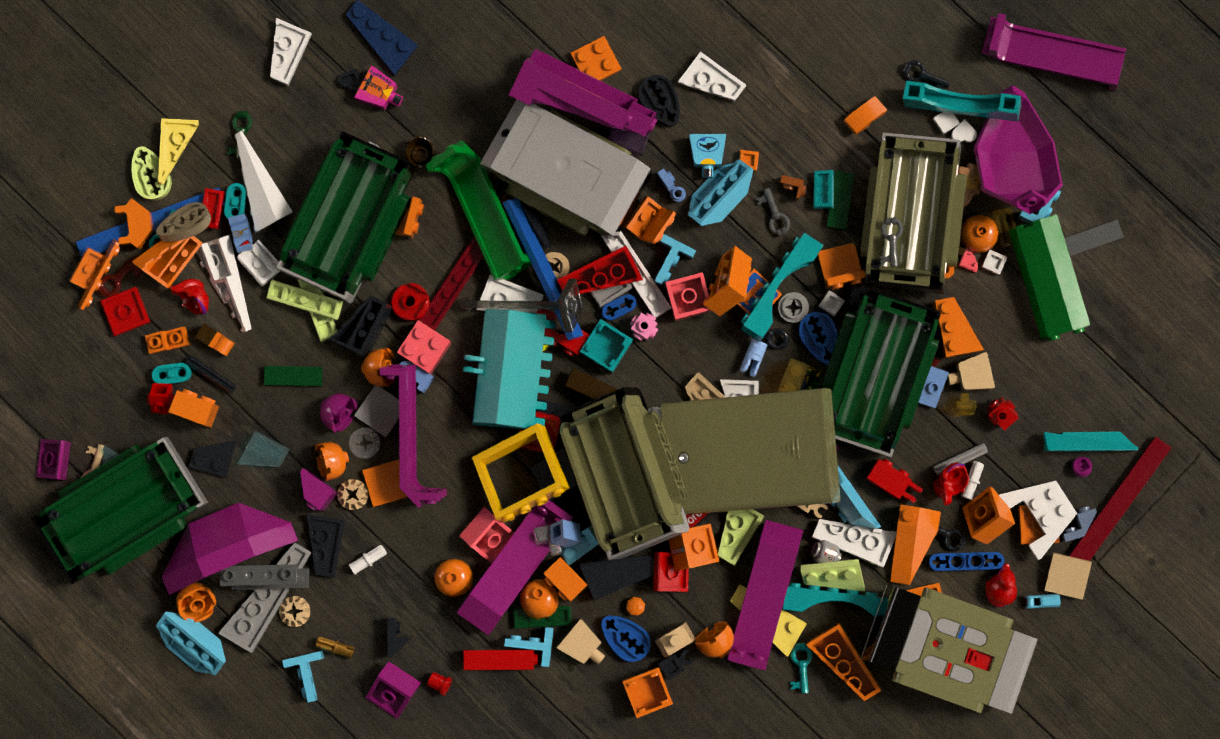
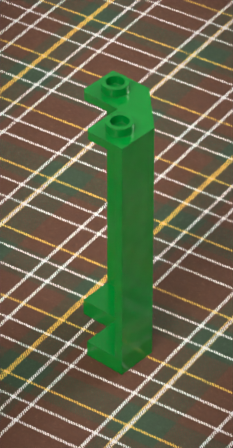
[1009,214,1090,341]

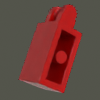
[865,458,923,503]

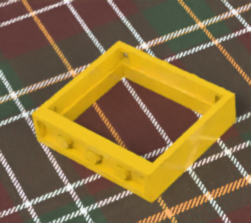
[472,423,570,523]

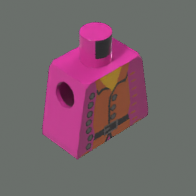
[355,65,403,110]

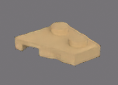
[685,372,725,401]

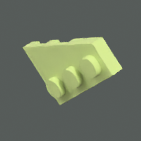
[718,509,765,566]
[801,559,865,592]

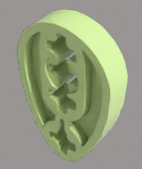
[131,146,172,201]

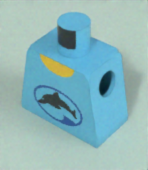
[689,134,726,178]

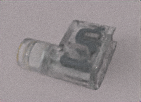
[533,525,562,556]

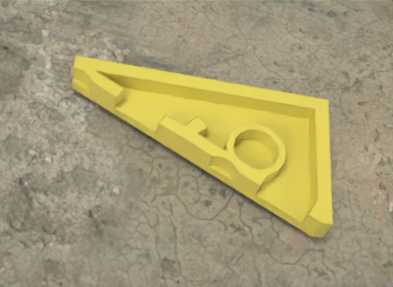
[158,119,199,185]

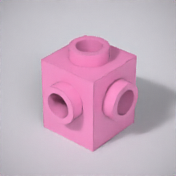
[630,313,658,341]

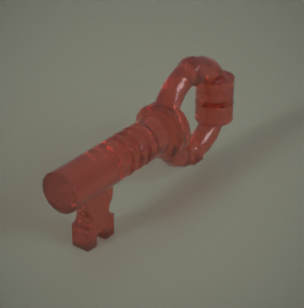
[98,256,143,297]

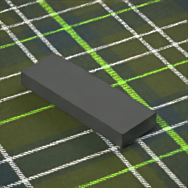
[1064,219,1124,257]

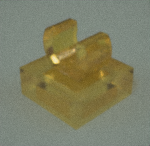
[954,393,977,416]

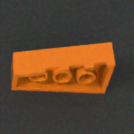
[806,622,881,701]

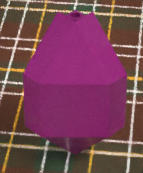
[974,85,1063,214]
[162,503,298,595]

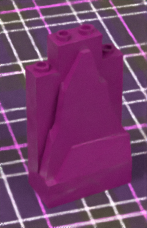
[509,49,658,137]

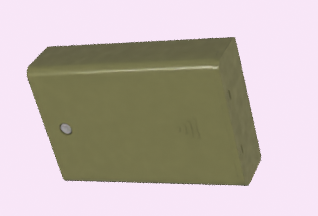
[661,388,841,515]

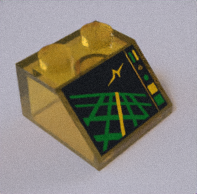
[776,358,825,393]

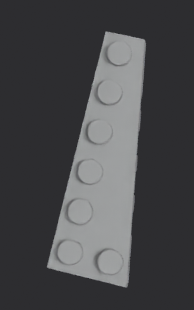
[219,543,312,653]

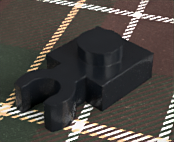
[658,649,694,680]

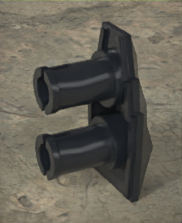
[514,208,552,249]

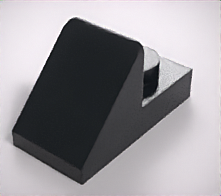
[387,618,412,657]

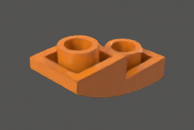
[844,96,887,135]
[145,327,190,354]

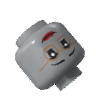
[811,540,841,564]

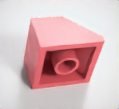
[460,507,515,564]

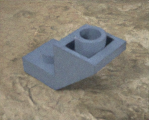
[1060,506,1097,542]

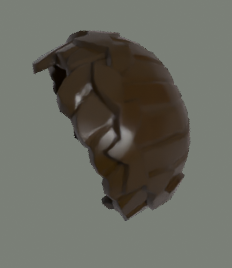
[405,135,435,168]

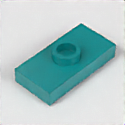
[813,170,834,209]

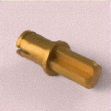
[316,637,355,659]

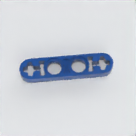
[928,552,1004,571]

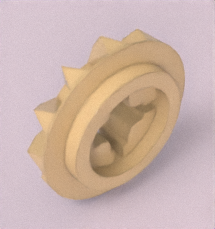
[546,252,569,279]
[337,479,368,510]
[279,596,310,627]

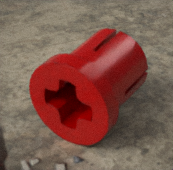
[427,672,452,696]

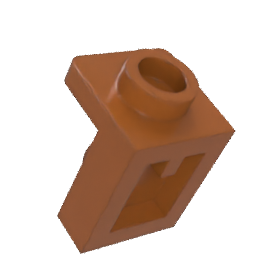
[779,175,806,201]

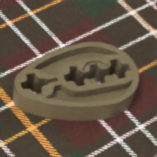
[156,202,211,242]

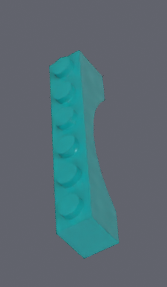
[903,81,1021,122]
[740,233,823,342]
[782,583,898,618]

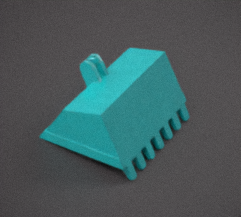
[463,309,556,429]

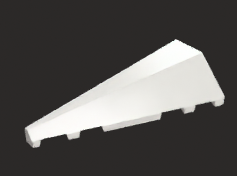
[234,131,292,233]
[196,235,251,332]

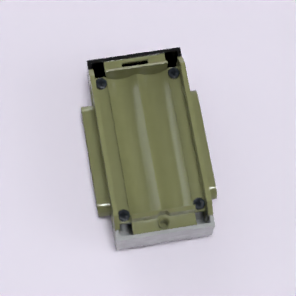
[860,133,967,294]
[559,387,689,560]

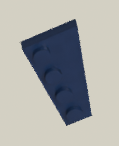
[346,0,418,75]

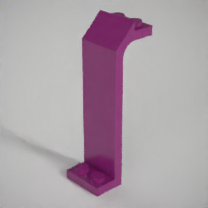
[982,13,1126,91]
[380,365,447,508]
[457,500,573,636]
[728,520,803,671]

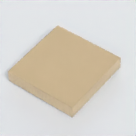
[1044,552,1092,600]

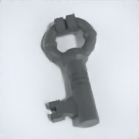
[756,188,790,237]
[880,217,903,267]

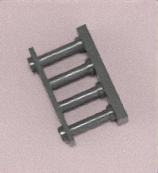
[220,564,309,590]

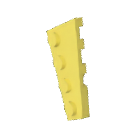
[730,584,807,657]

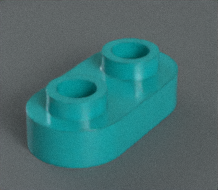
[224,183,247,218]
[152,363,192,384]

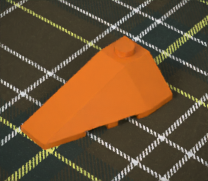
[890,505,941,585]

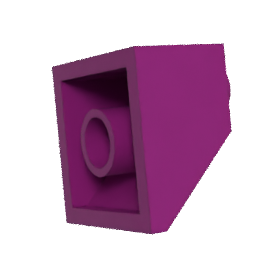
[300,468,338,512]
[365,661,421,719]

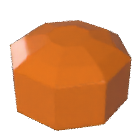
[626,597,645,616]

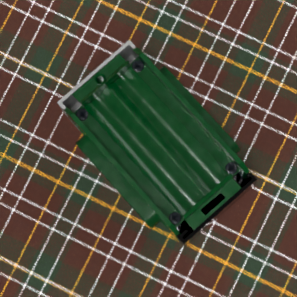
[276,131,415,303]
[820,286,941,457]
[31,437,208,585]

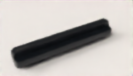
[185,355,237,394]

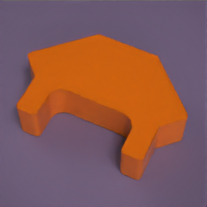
[115,199,154,249]

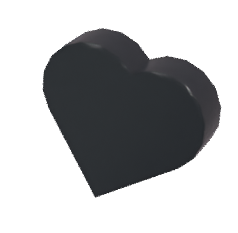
[338,68,362,93]

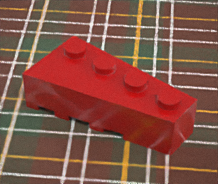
[557,245,643,297]

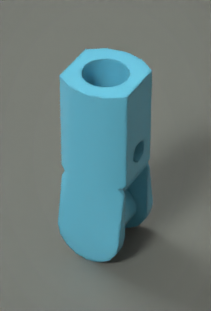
[1024,594,1060,609]

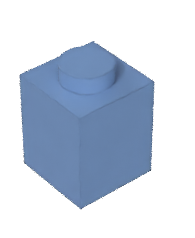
[550,519,581,548]

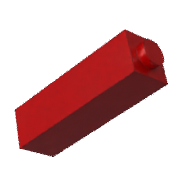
[464,649,538,670]

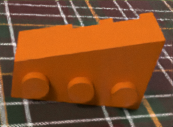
[132,236,203,288]
[703,246,752,316]
[932,297,984,359]

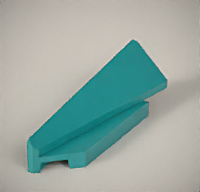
[1043,432,1138,452]

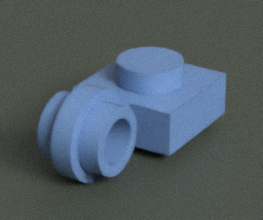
[657,168,686,202]

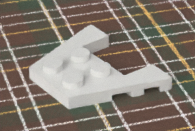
[999,481,1077,560]

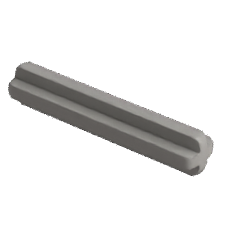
[933,443,988,476]

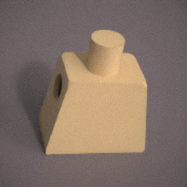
[947,352,995,391]
[557,619,605,665]
[654,622,695,657]

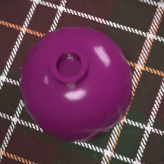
[320,393,357,433]

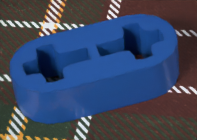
[602,294,636,321]

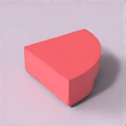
[958,248,978,273]

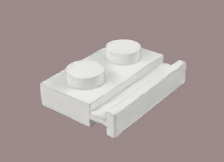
[237,239,280,286]

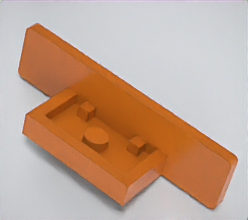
[69,239,120,310]

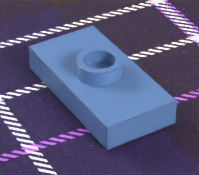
[919,366,949,408]

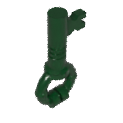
[227,111,253,160]

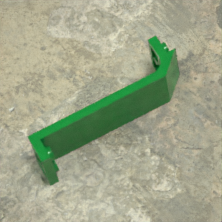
[426,140,532,280]

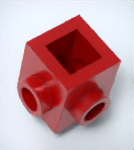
[147,383,175,414]
[987,397,1019,431]

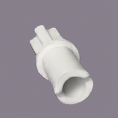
[961,461,984,500]
[349,545,387,575]

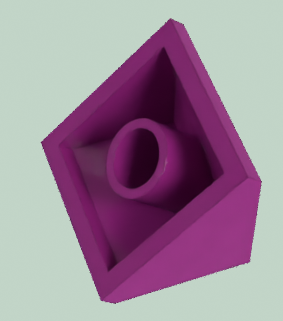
[36,439,71,480]

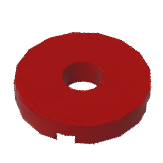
[391,283,430,321]

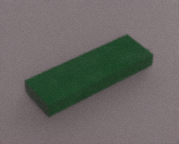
[826,171,855,230]
[264,366,323,386]
[513,606,572,628]

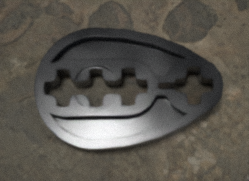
[638,75,680,127]

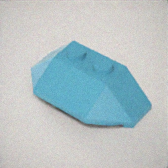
[688,159,753,226]
[830,466,881,529]
[156,612,226,675]

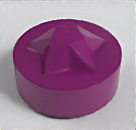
[1073,457,1092,477]

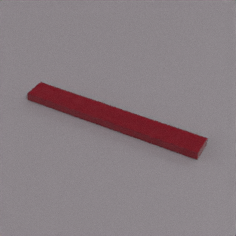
[419,194,511,331]
[1068,437,1171,561]

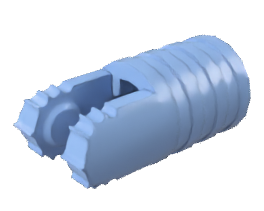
[740,339,768,377]

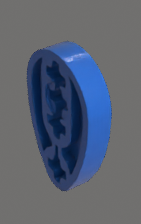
[798,312,838,365]
[601,615,650,662]

